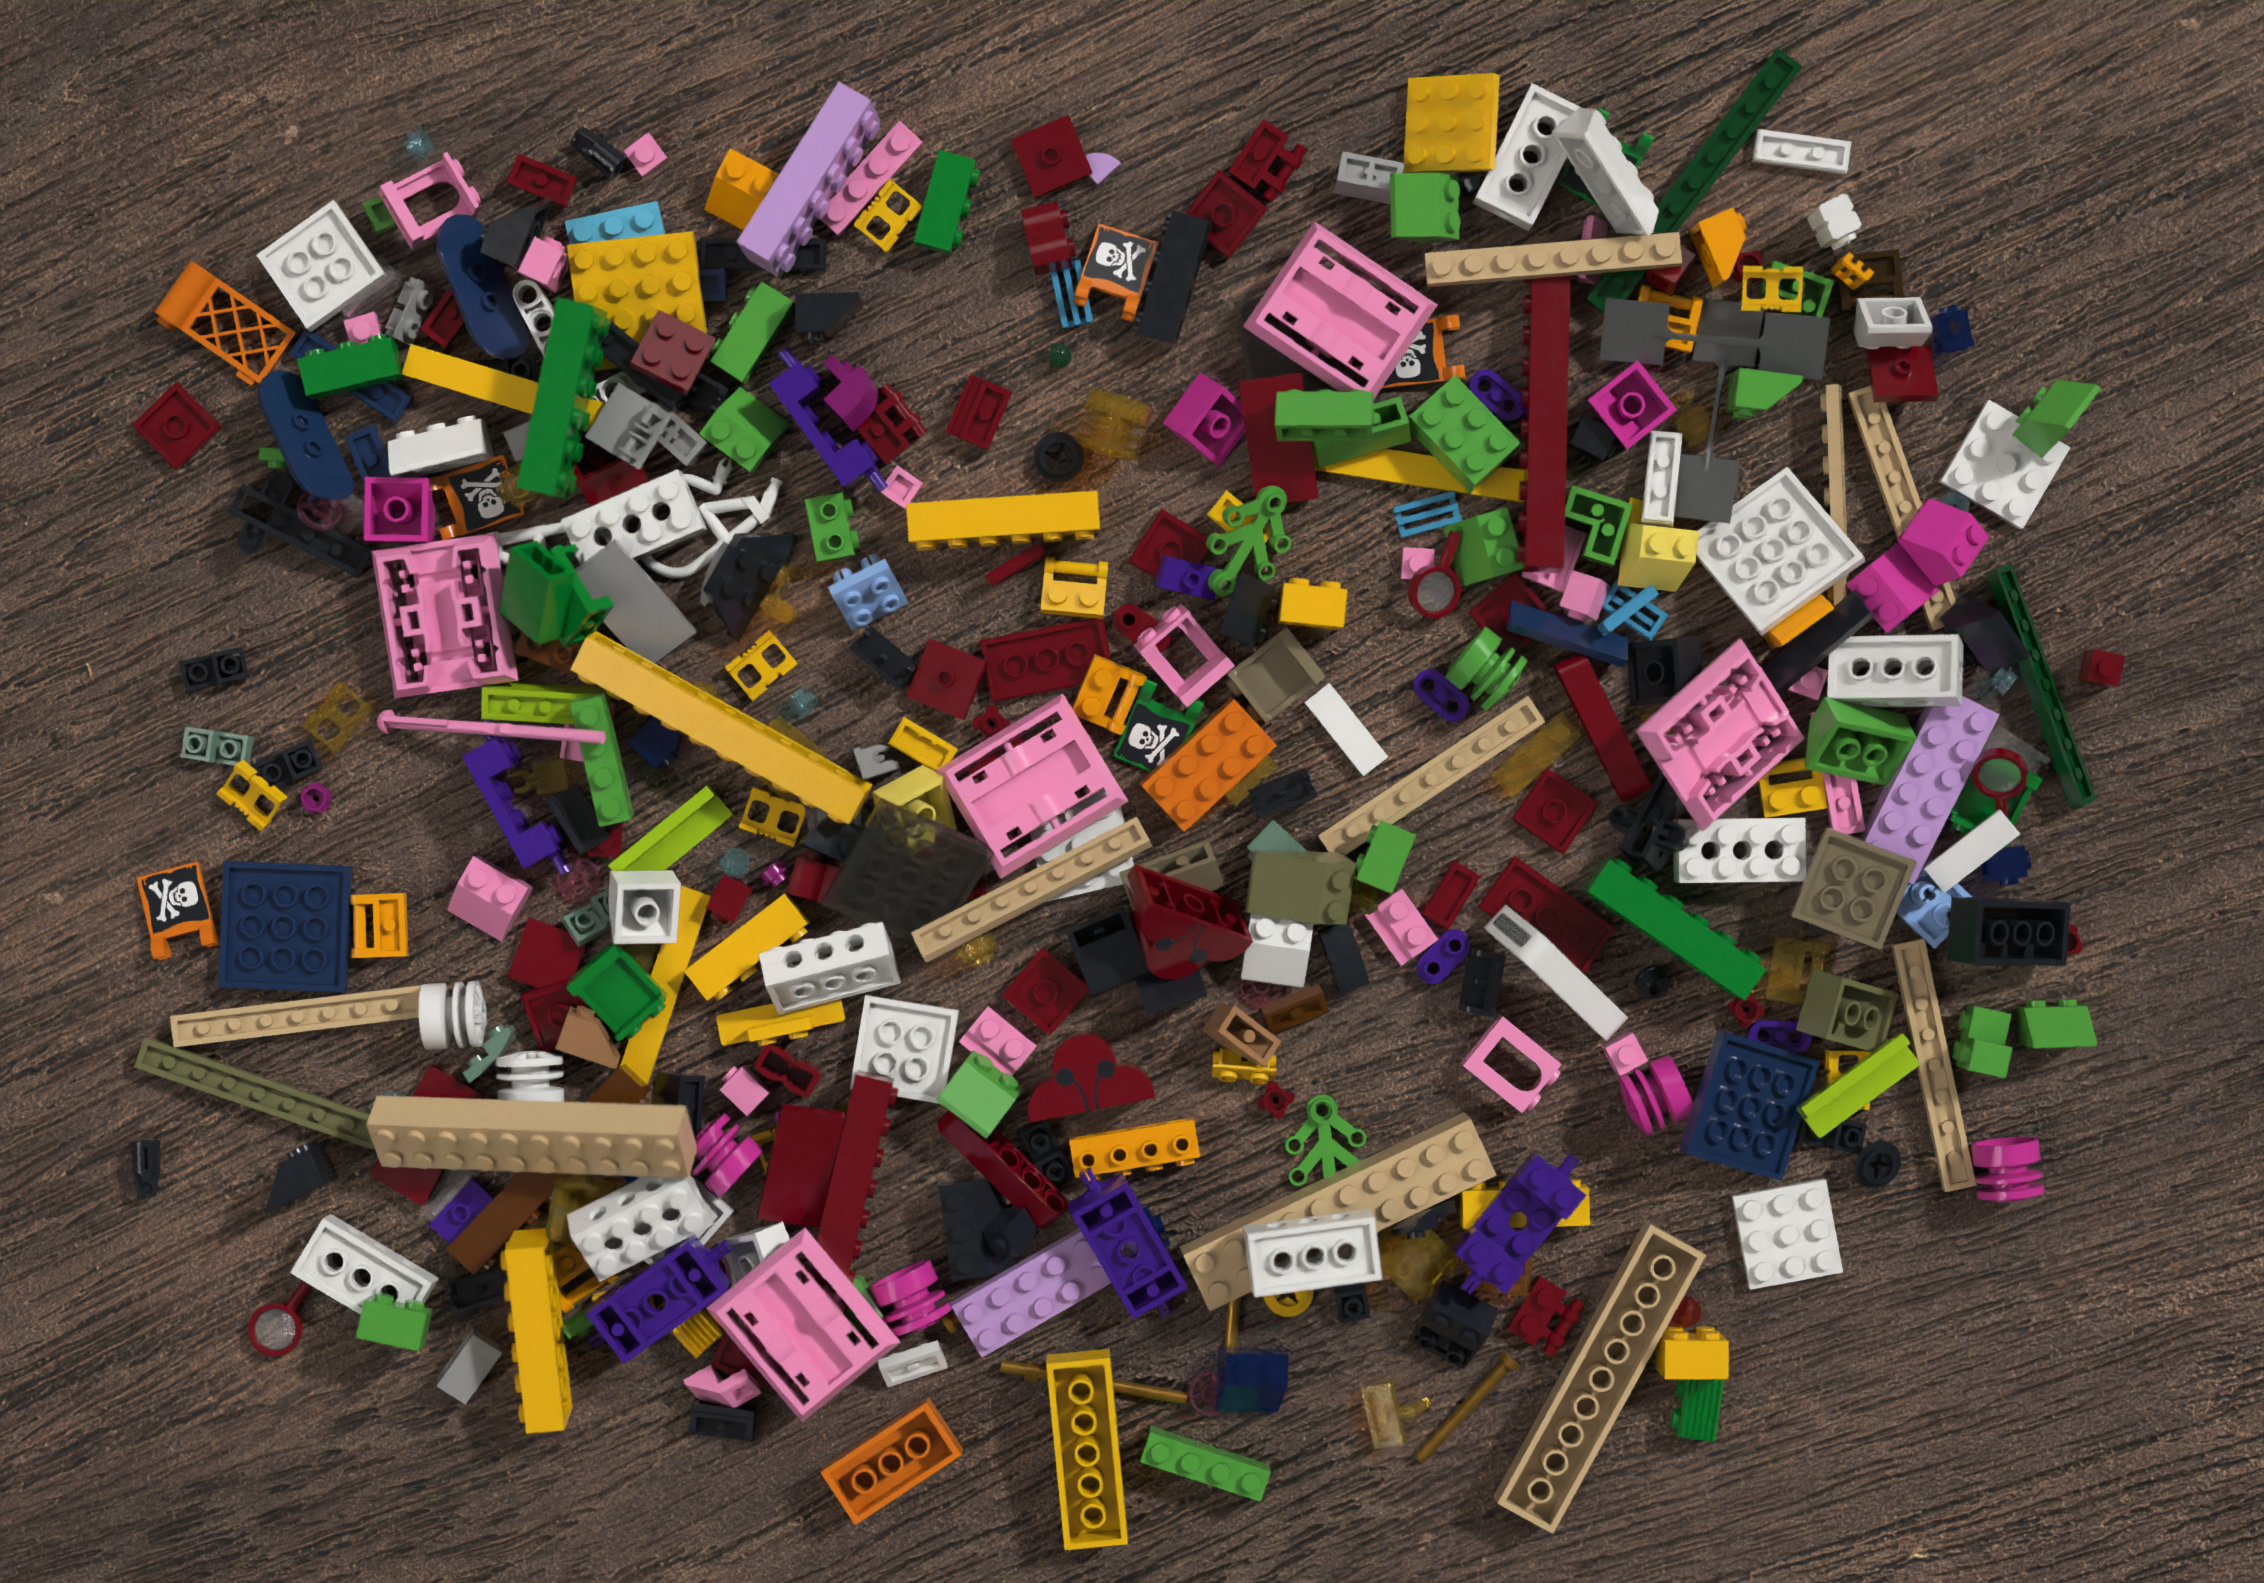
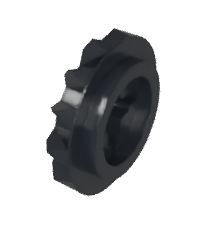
[1034,432,1084,482]
[1852,1138,1901,1188]

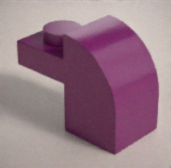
[823,355,878,432]

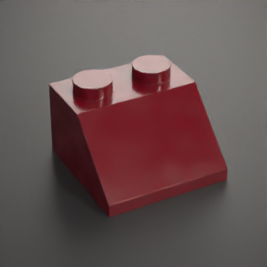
[573,437,649,506]

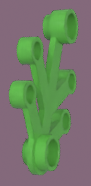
[1206,485,1291,596]
[1285,1094,1367,1186]

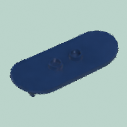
[436,214,529,360]
[258,370,354,502]

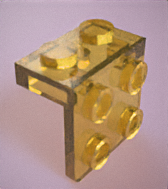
[545,1174,618,1253]
[1377,1222,1460,1302]

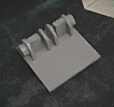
[586,383,673,470]

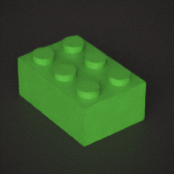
[1408,375,1521,494]

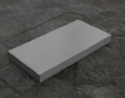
[575,539,696,663]

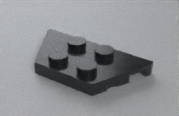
[703,532,799,642]
[798,803,911,892]

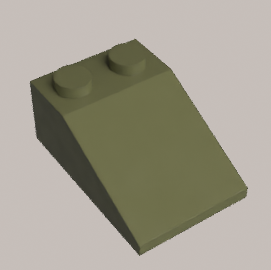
[1245,850,1356,925]
[1796,969,1899,1052]

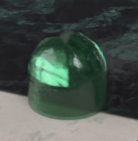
[1049,343,1072,369]

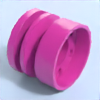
[1618,1055,1693,1137]
[691,1113,764,1198]
[1971,1137,2045,1202]
[869,1259,952,1336]

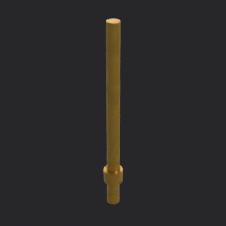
[1000,1360,1188,1405]

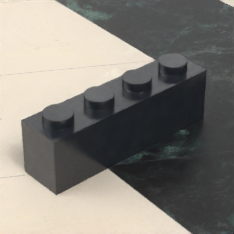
[1134,210,1213,345]

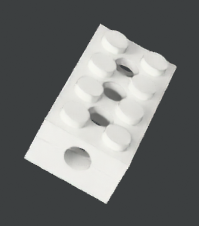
[1473,83,1581,231]
[561,469,707,565]
[1827,635,1964,707]
[1673,818,1806,883]
[759,922,901,1015]
[567,1174,714,1281]
[1243,1209,1382,1297]
[290,1214,439,1315]

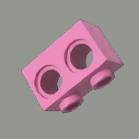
[518,236,570,294]

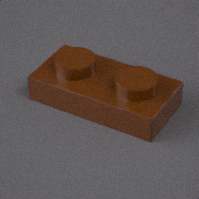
[1260,984,1329,1034]

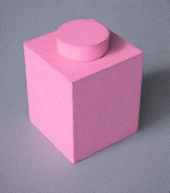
[1559,570,1610,623]
[1601,1031,1648,1076]
[720,1065,772,1116]

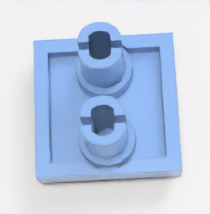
[828,554,908,631]
[1896,859,1972,949]

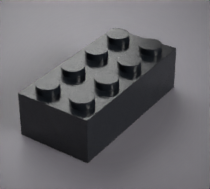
[1946,897,2071,966]

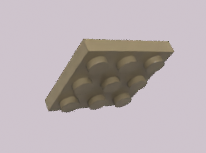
[1790,826,1917,950]

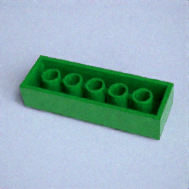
[516,297,610,500]
[1580,857,1767,1001]

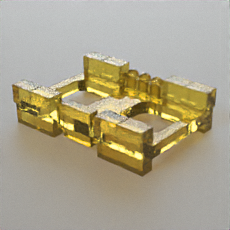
[301,681,374,754]
[1224,755,1279,806]

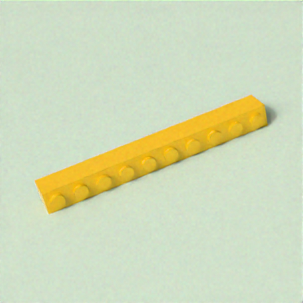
[570,631,873,824]

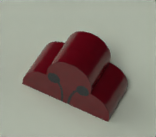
[1126,864,1253,979]
[1028,1030,1155,1123]

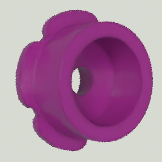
[300,783,332,813]
[759,859,788,888]

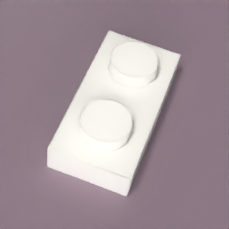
[878,1340,948,1387]

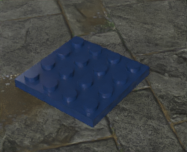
[218,861,353,992]
[1679,1029,1820,1181]

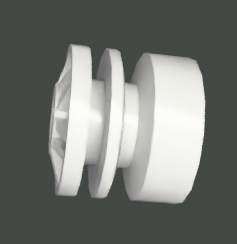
[419,981,487,1050]
[496,1051,564,1102]

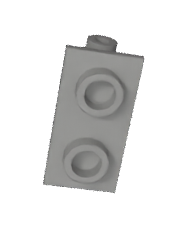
[385,277,437,345]

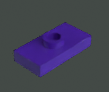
[1154,555,1219,600]
[429,1177,495,1244]

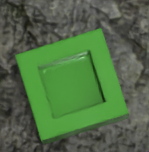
[363,196,397,235]
[259,447,287,470]
[562,1305,595,1339]

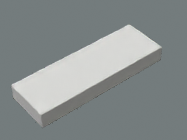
[1752,129,1851,175]
[1641,431,1683,527]
[1304,683,1388,776]
[1923,808,2020,893]

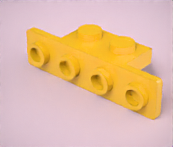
[716,999,845,1046]

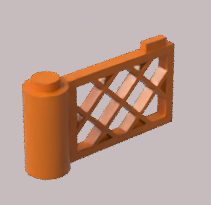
[155,260,297,386]

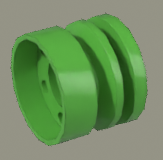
[1444,626,1528,711]

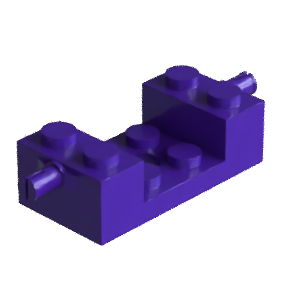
[769,347,889,493]
[462,720,572,876]
[1453,1151,1587,1295]
[1067,1168,1188,1319]
[586,1234,732,1364]

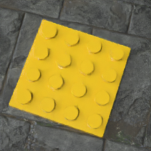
[567,231,710,370]

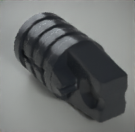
[570,126,628,180]
[131,1140,161,1198]

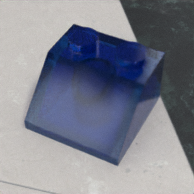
[1216,1348,1289,1412]

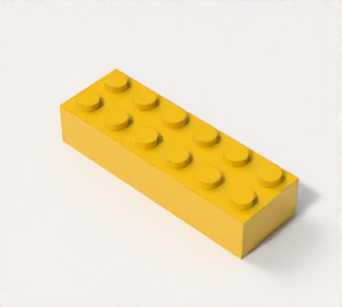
[906,491,1100,551]
[501,1227,573,1434]
[1046,1349,1128,1550]

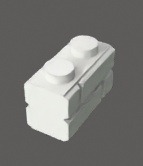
[1807,194,1862,251]

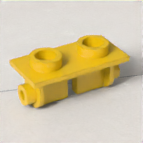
[1211,1048,1276,1084]

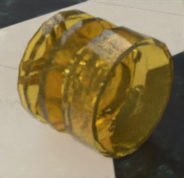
[1074,389,1153,461]

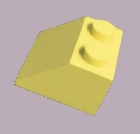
[1617,523,1700,592]
[872,765,957,858]

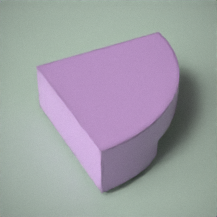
[1086,153,1121,186]

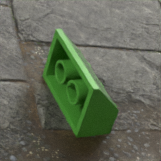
[1805,697,1917,786]

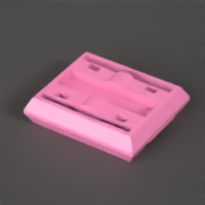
[1243,221,1437,398]
[371,533,519,698]
[1636,639,1805,831]
[935,694,1129,879]
[706,1227,901,1422]

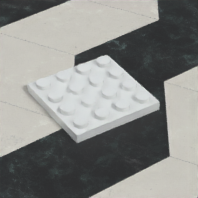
[1696,467,1865,636]

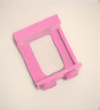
[379,152,481,250]
[1133,605,1235,707]
[1460,1014,1562,1113]

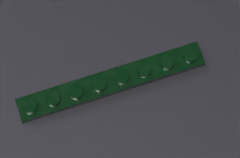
[1985,563,2097,810]

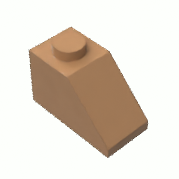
[1202,1004,1281,1067]
[555,1006,620,1069]

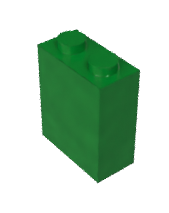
[500,541,575,645]

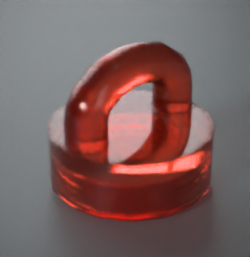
[1672,1295,1702,1328]

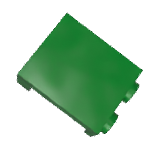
[549,544,614,647]
[1948,749,2043,847]
[566,941,667,1042]

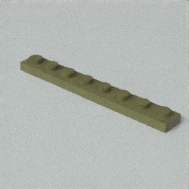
[134,1037,375,1150]

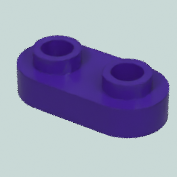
[1468,369,1525,422]
[1413,669,1469,722]
[1416,929,1470,984]
[1747,1020,1812,1053]

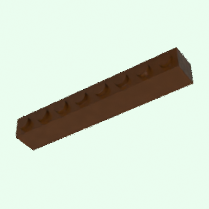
[446,1063,652,1275]

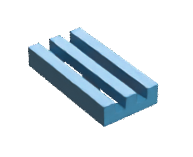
[1050,260,1093,329]
[1393,491,1462,538]
[1602,580,1668,641]
[1597,586,1659,636]

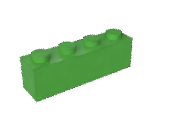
[570,692,634,827]
[1140,1426,1271,1502]

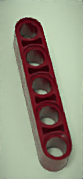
[1553,653,1651,803]
[937,1110,1068,1229]

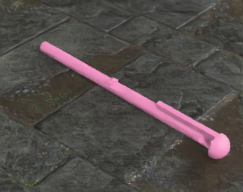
[377,710,606,744]

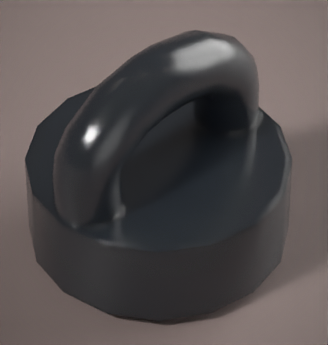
[1635,965,1671,999]

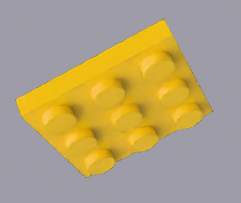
[1403,73,1500,173]

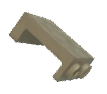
[1226,627,1326,724]

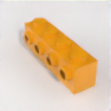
[1069,1117,1200,1180]

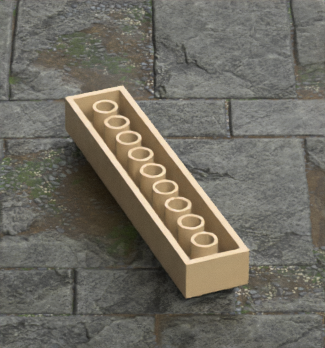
[366,1096,697,1178]
[1180,1112,1496,1311]
[1494,1221,1706,1534]

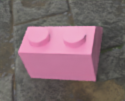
[447,856,534,942]

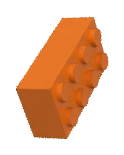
[1139,698,1277,832]
[820,1396,963,1525]

